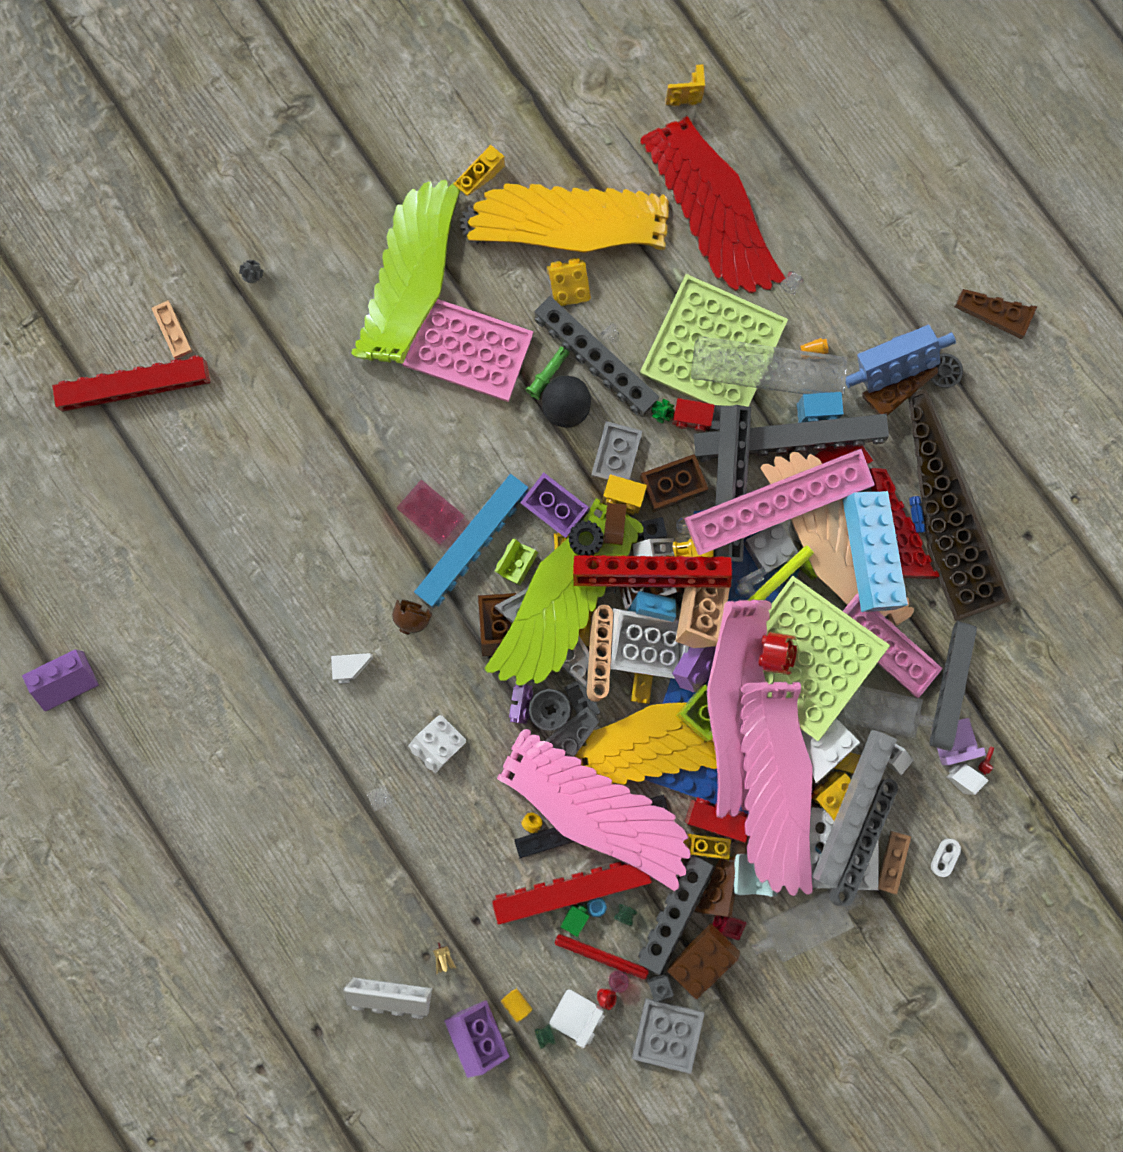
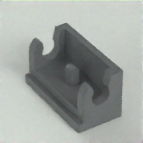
[564,681,601,715]

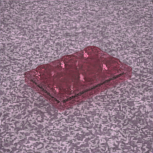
[397,480,465,545]

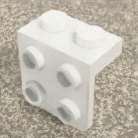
[408,715,466,774]
[550,989,604,1048]

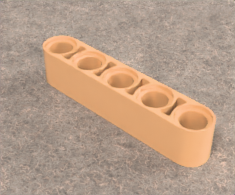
[587,605,613,702]

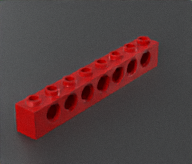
[573,555,732,588]

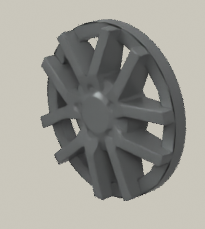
[930,353,963,389]

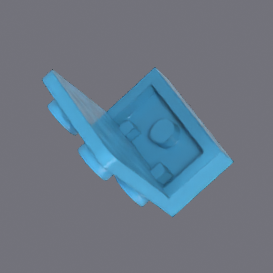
[628,591,676,622]

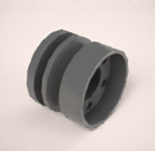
[529,689,572,731]

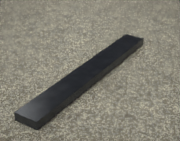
[514,794,669,859]

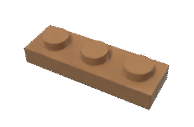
[878,831,911,894]

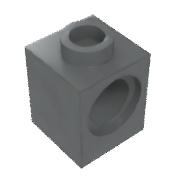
[647,973,674,1002]

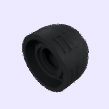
[542,376,591,428]

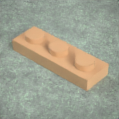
[152,300,193,359]

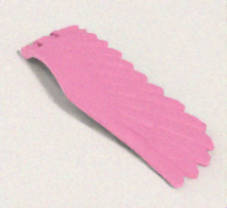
[740,682,813,896]
[497,729,690,891]

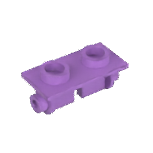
[509,684,533,724]

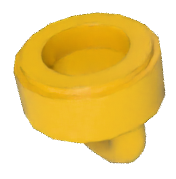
[521,812,543,833]

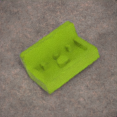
[495,538,538,586]

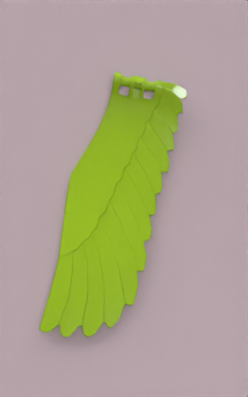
[351,179,460,364]
[484,498,644,686]

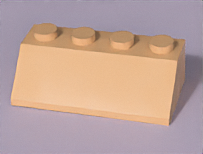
[676,587,730,648]

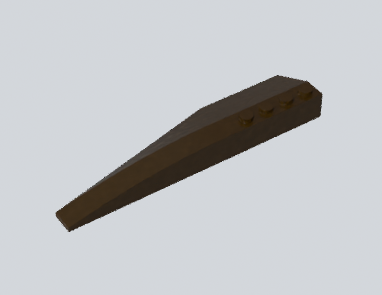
[908,388,1015,621]

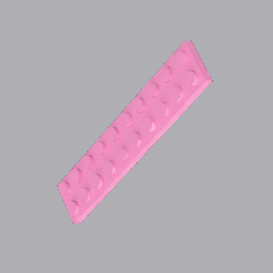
[684,449,875,555]

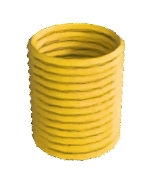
[501,988,533,1022]

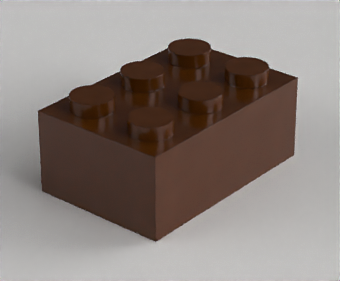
[640,454,708,513]
[667,924,740,1000]

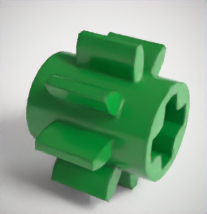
[652,399,675,424]

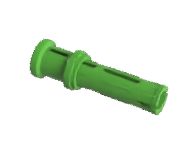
[525,347,570,400]

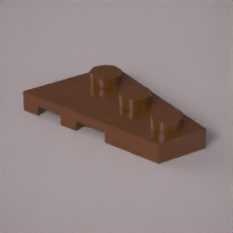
[694,856,736,918]

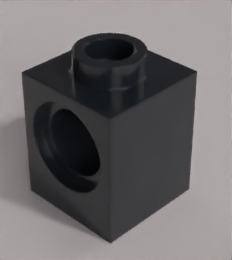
[638,517,667,541]

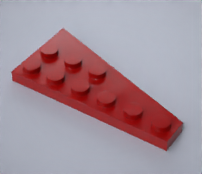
[869,468,940,579]

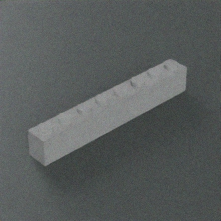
[812,730,897,889]

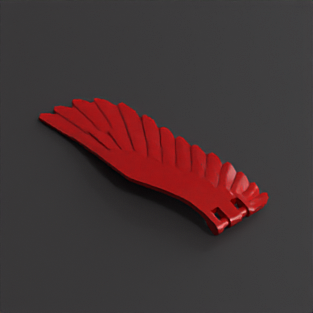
[640,116,786,293]

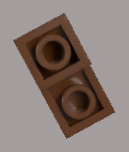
[603,503,627,545]

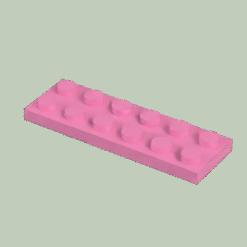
[843,594,943,698]

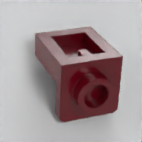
[712,916,747,941]

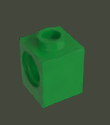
[560,904,590,937]

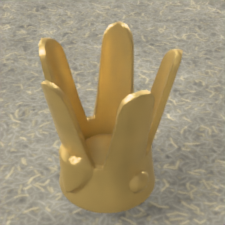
[433,942,456,974]

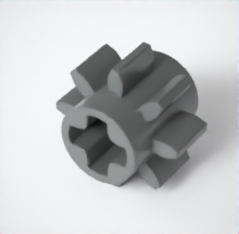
[239,260,264,283]

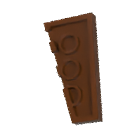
[954,289,1038,340]
[862,366,938,416]

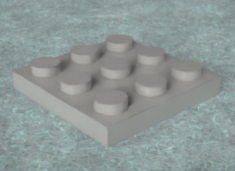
[632,997,704,1074]

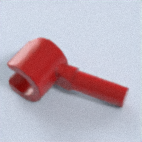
[978,746,995,775]

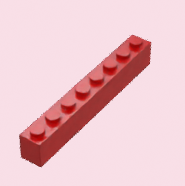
[52,356,210,412]
[492,861,651,925]

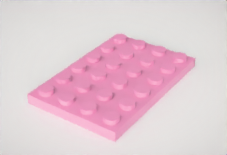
[402,299,534,402]

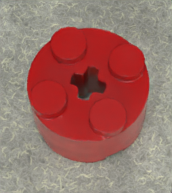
[759,632,797,675]

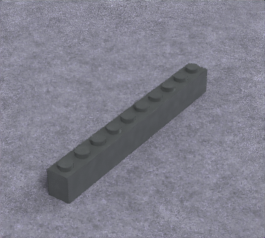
[693,414,889,462]

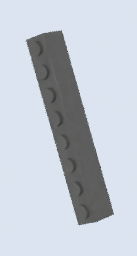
[713,405,751,562]

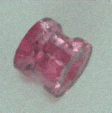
[608,970,629,993]

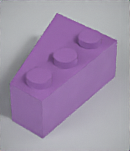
[672,646,716,692]

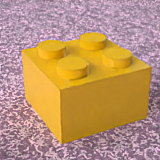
[602,474,647,515]

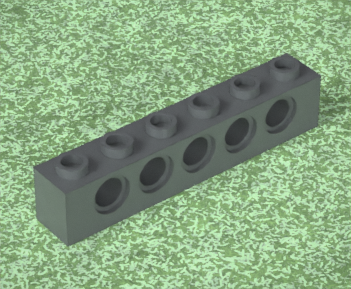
[638,855,716,975]

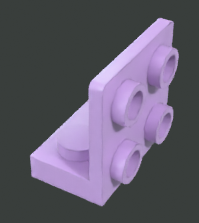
[931,718,986,765]

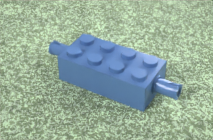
[844,325,956,393]

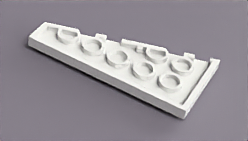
[800,718,860,783]

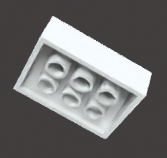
[610,608,689,679]
[344,978,432,1018]

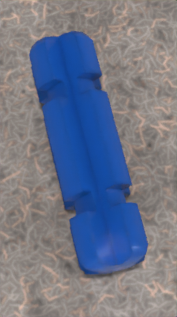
[909,496,926,533]

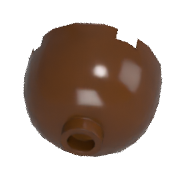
[392,600,432,635]

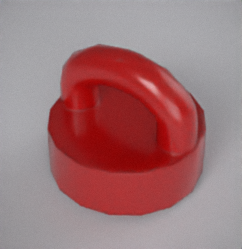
[597,988,617,1010]

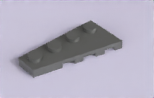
[545,706,600,757]

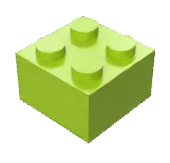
[676,685,713,741]

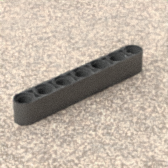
[929,621,977,751]
[829,779,898,906]

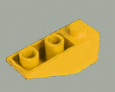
[453,144,505,196]

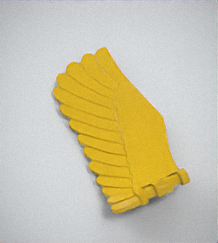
[467,183,669,252]
[574,703,717,785]

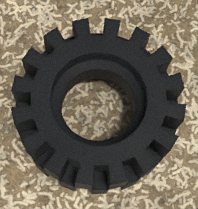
[569,520,604,556]

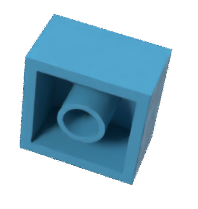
[797,392,844,423]

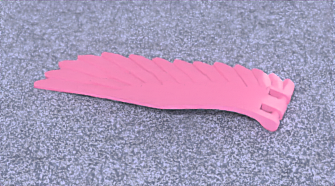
[707,600,772,818]

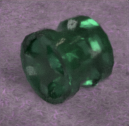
[614,903,638,926]
[534,1024,556,1049]

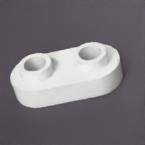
[931,839,961,877]

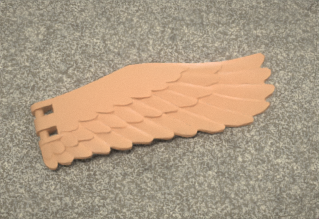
[760,452,914,626]

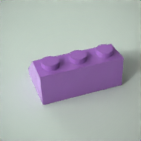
[520,472,590,538]
[22,649,99,711]
[444,1000,510,1078]

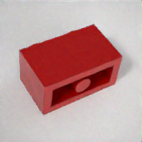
[672,398,715,432]

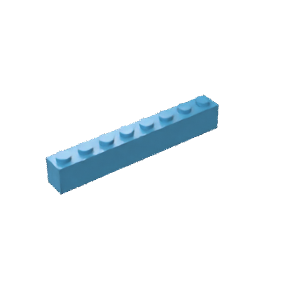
[414,473,529,609]

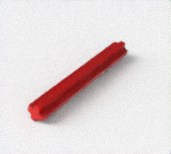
[555,934,649,980]

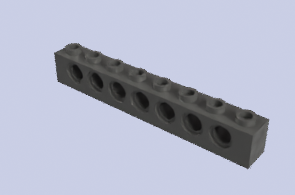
[534,296,659,417]

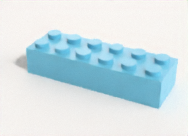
[843,491,908,612]

